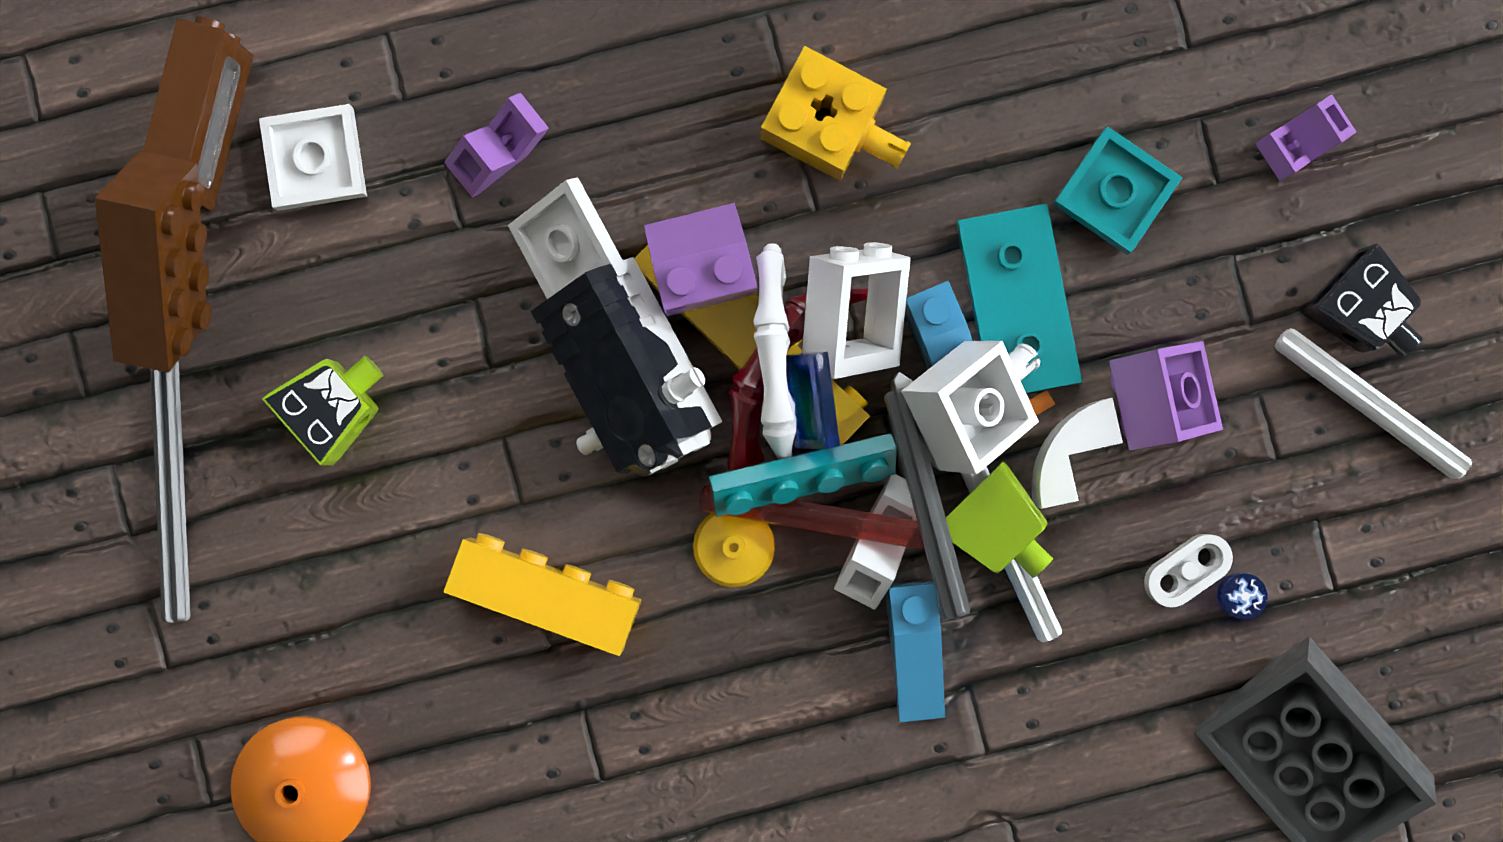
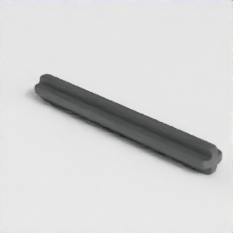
[884,388,970,619]

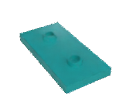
[956,204,1082,393]

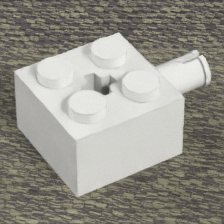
[901,341,1040,474]

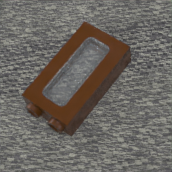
[143,16,254,212]

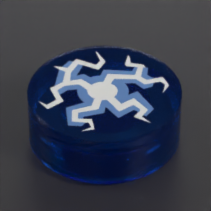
[1217,573,1268,620]

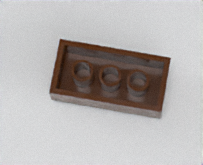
[95,150,212,373]

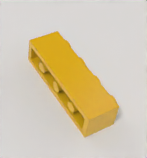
[444,533,642,656]

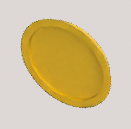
[693,510,775,588]

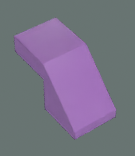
[444,93,549,197]
[1255,95,1356,182]

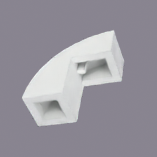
[1031,398,1123,509]
[834,474,918,610]

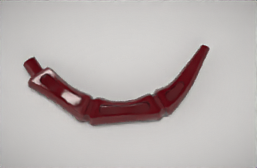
[727,288,868,471]

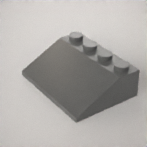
[1194,637,1436,842]

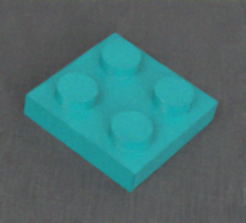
[1052,126,1183,255]

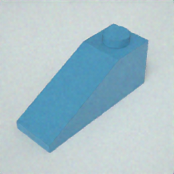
[905,281,972,370]
[885,580,945,722]

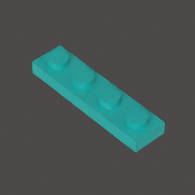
[709,433,897,517]

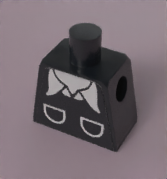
[1300,243,1423,357]

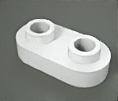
[1144,534,1233,607]

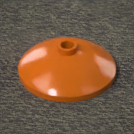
[231,716,371,842]

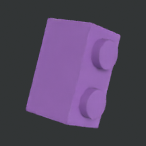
[644,203,758,317]
[1109,341,1223,451]

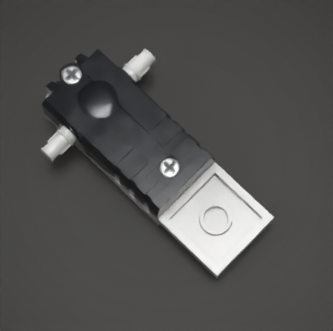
[508,178,722,477]

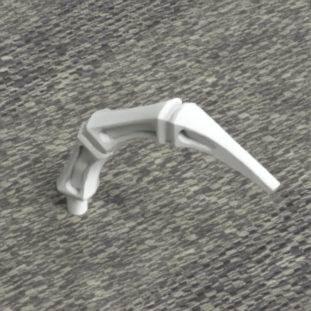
[753,244,797,460]

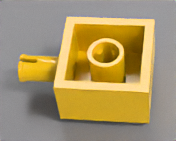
[761,46,911,181]

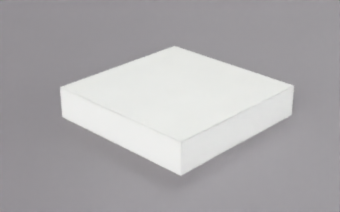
[259,104,367,211]

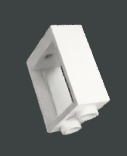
[801,242,911,379]

